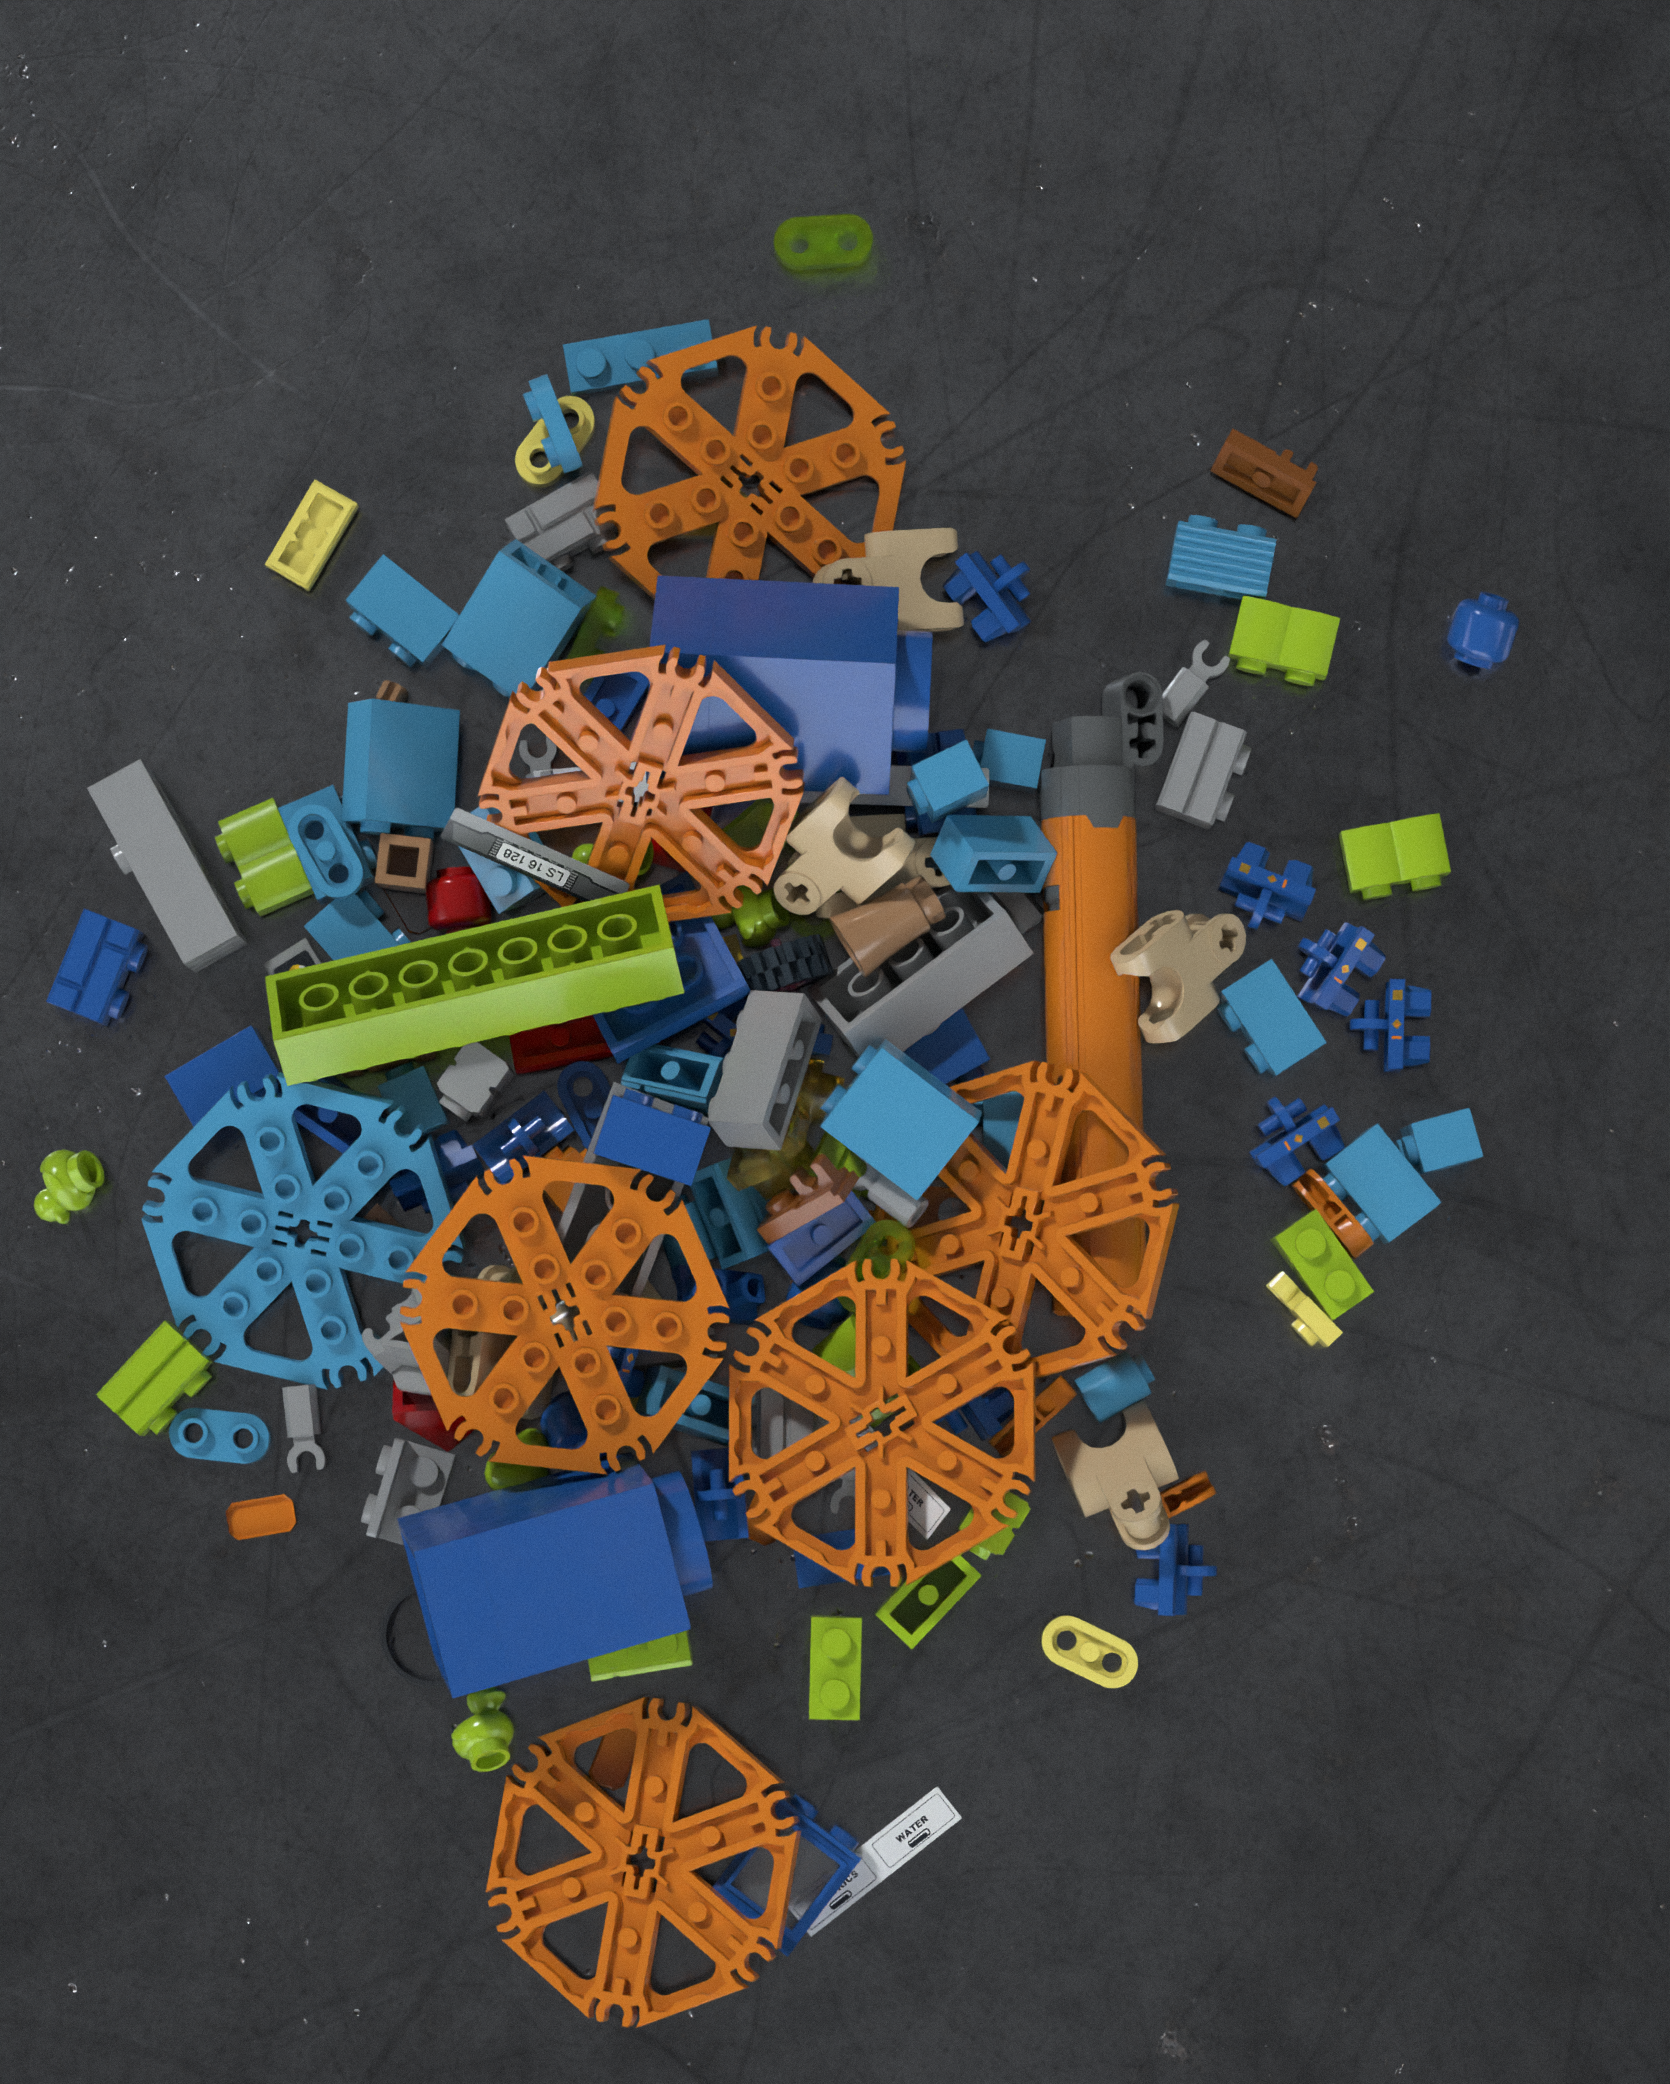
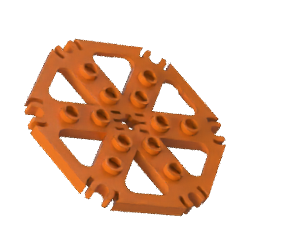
[592,326,906,600]
[478,644,805,922]
[867,1061,1180,1379]
[400,1155,730,1474]
[729,1259,1035,1587]
[486,1697,802,2028]

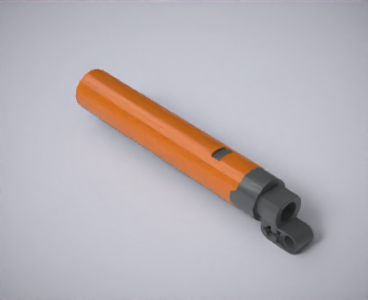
[1040,672,1164,1317]

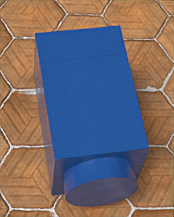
[646,575,933,795]
[397,1452,713,1698]

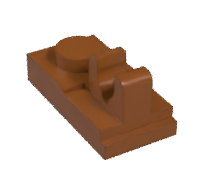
[1210,429,1318,518]
[757,1154,859,1245]

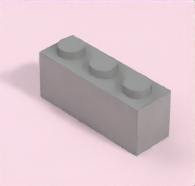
[708,990,822,1150]

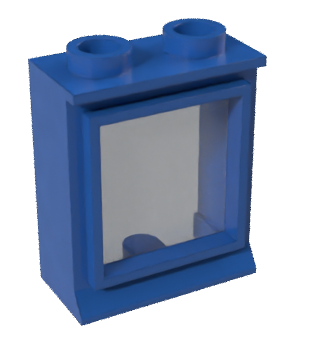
[712,1793,862,1957]

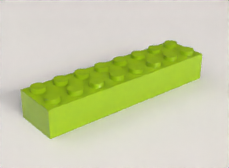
[265,884,685,1086]

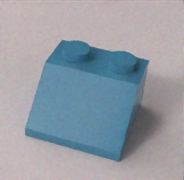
[1321,1123,1442,1244]

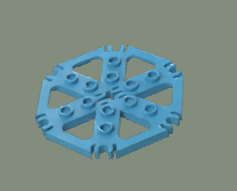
[141,1072,466,1390]

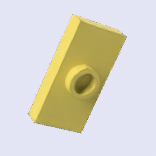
[265,479,359,592]

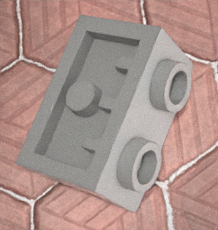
[361,1438,456,1545]

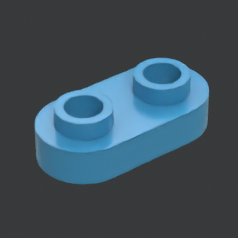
[523,374,583,474]
[288,804,365,900]
[169,1408,271,1464]

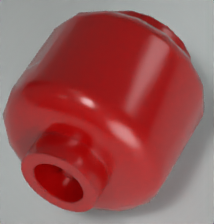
[425,867,493,934]

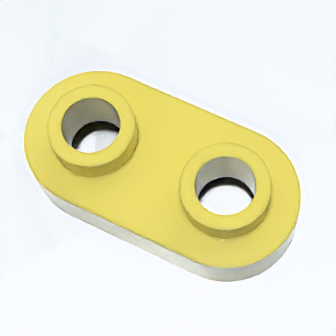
[515,396,595,488]
[1041,1615,1138,1688]

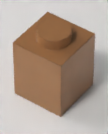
[375,833,434,894]

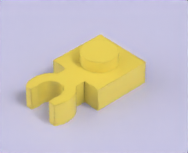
[1265,1271,1343,1347]

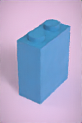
[442,539,597,698]
[341,698,460,840]
[820,1039,982,1201]

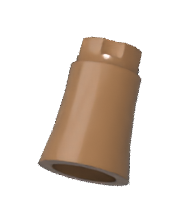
[829,875,946,978]

